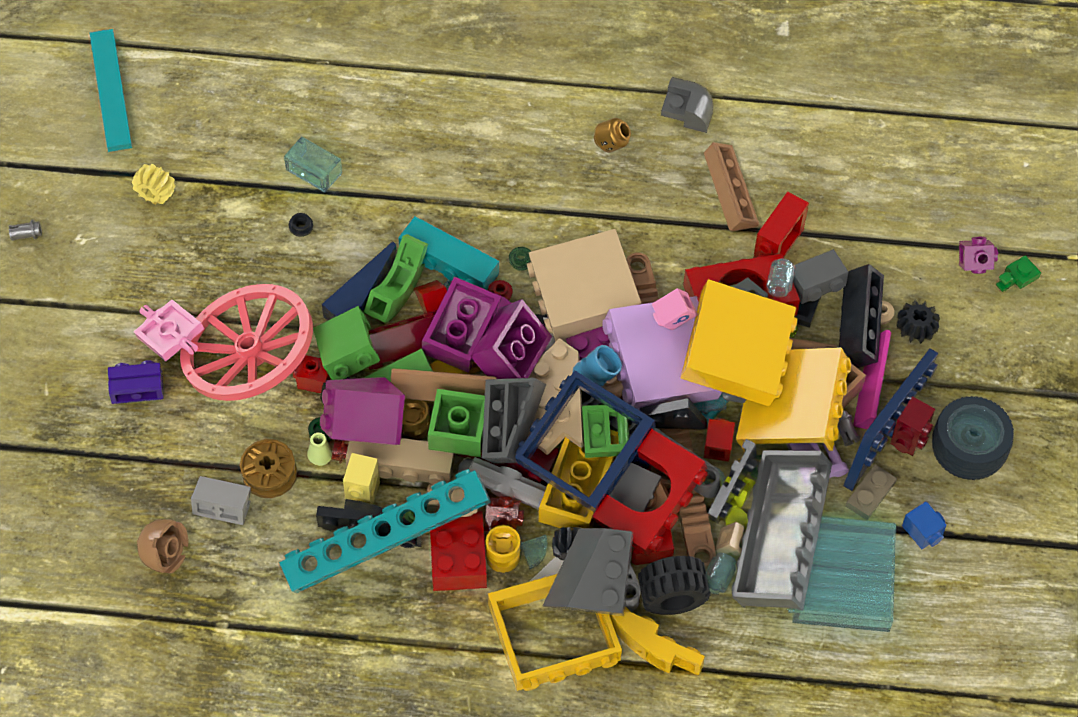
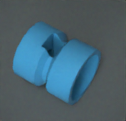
[573,345,622,387]

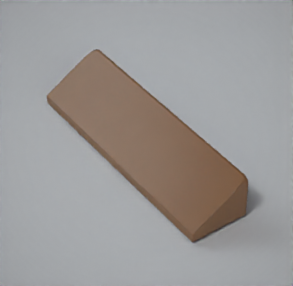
[704,142,759,231]
[391,368,496,401]

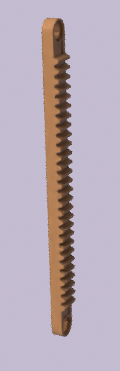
[626,252,716,571]

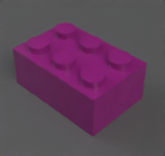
[471,299,552,379]

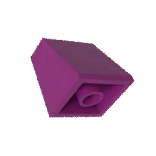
[320,377,405,445]

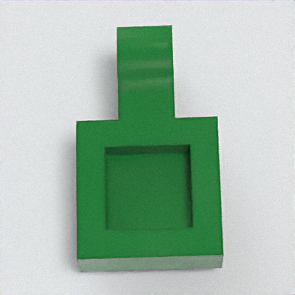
[996,255,1041,292]

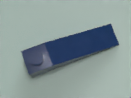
[322,241,397,321]

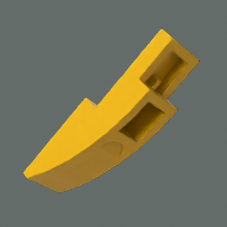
[610,607,705,676]

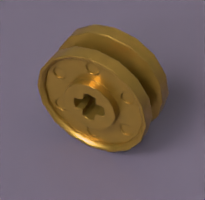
[240,439,297,498]

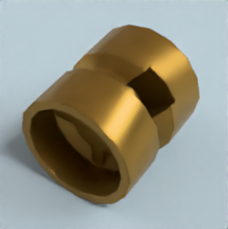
[401,399,429,441]

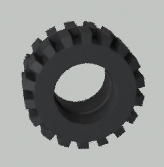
[638,556,711,615]

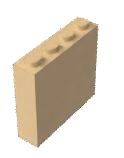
[526,229,641,342]

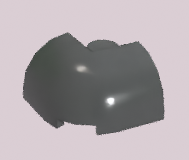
[661,77,714,133]

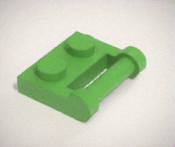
[582,405,629,458]

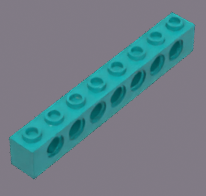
[279,469,491,593]

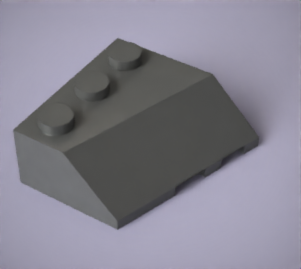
[543,528,633,616]

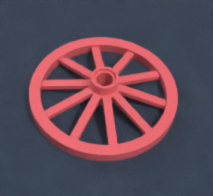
[180,284,313,401]

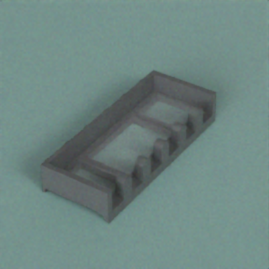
[732,450,832,611]

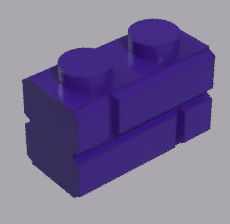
[108,360,164,404]

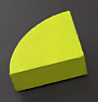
[725,503,748,529]

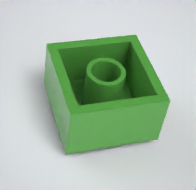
[428,389,485,457]

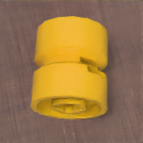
[486,525,521,573]

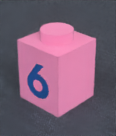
[652,288,698,330]

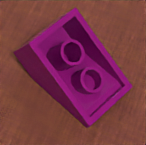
[422,277,501,373]

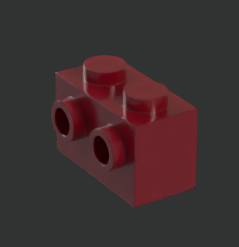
[890,396,936,456]

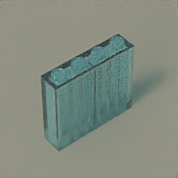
[788,514,896,632]

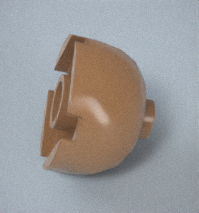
[137,519,188,573]

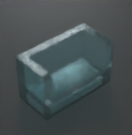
[284,136,342,193]

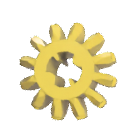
[132,164,176,205]

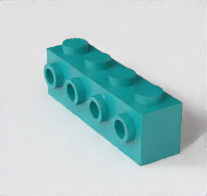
[398,216,499,290]

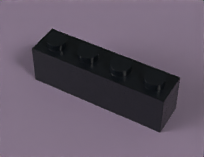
[839,264,884,368]

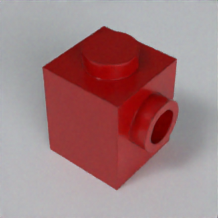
[293,355,332,393]

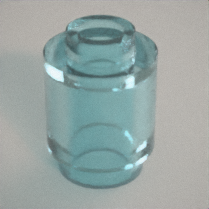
[766,259,796,298]
[706,553,737,595]

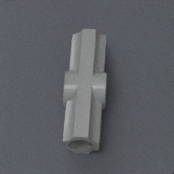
[469,457,546,509]

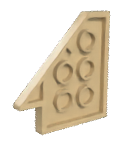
[527,338,584,455]

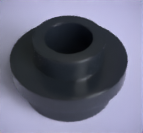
[288,213,313,237]

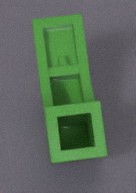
[364,234,428,323]

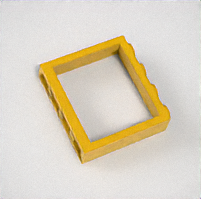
[488,574,622,691]

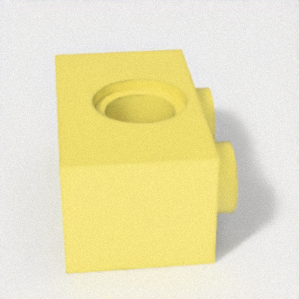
[343,453,380,504]

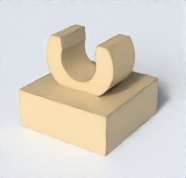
[715,522,744,556]

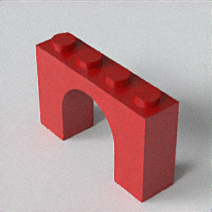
[683,253,800,316]
[592,429,708,556]

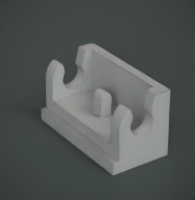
[191,476,251,525]

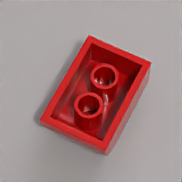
[430,511,487,591]

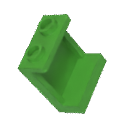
[313,306,380,380]

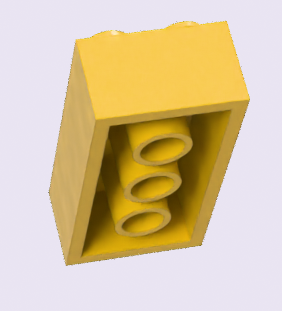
[539,430,619,528]

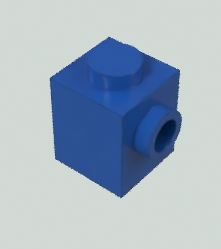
[902,501,946,550]

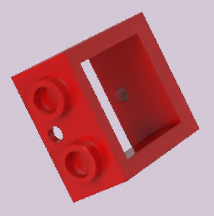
[753,191,809,258]

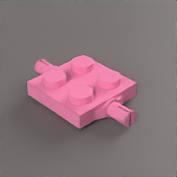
[134,300,204,361]

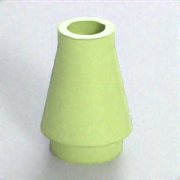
[307,433,333,466]

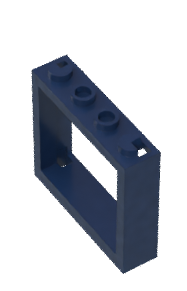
[515,370,656,513]

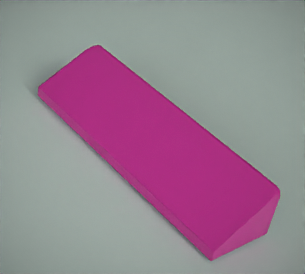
[853,330,891,430]

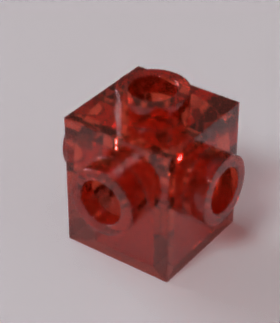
[484,496,524,531]

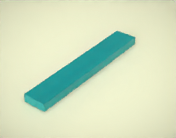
[89,29,132,152]

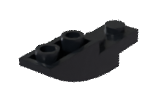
[316,499,422,548]

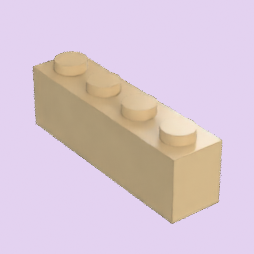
[346,438,455,484]

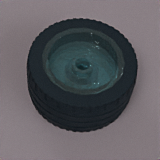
[932,396,1014,480]

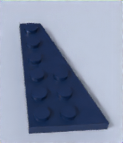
[843,348,938,491]

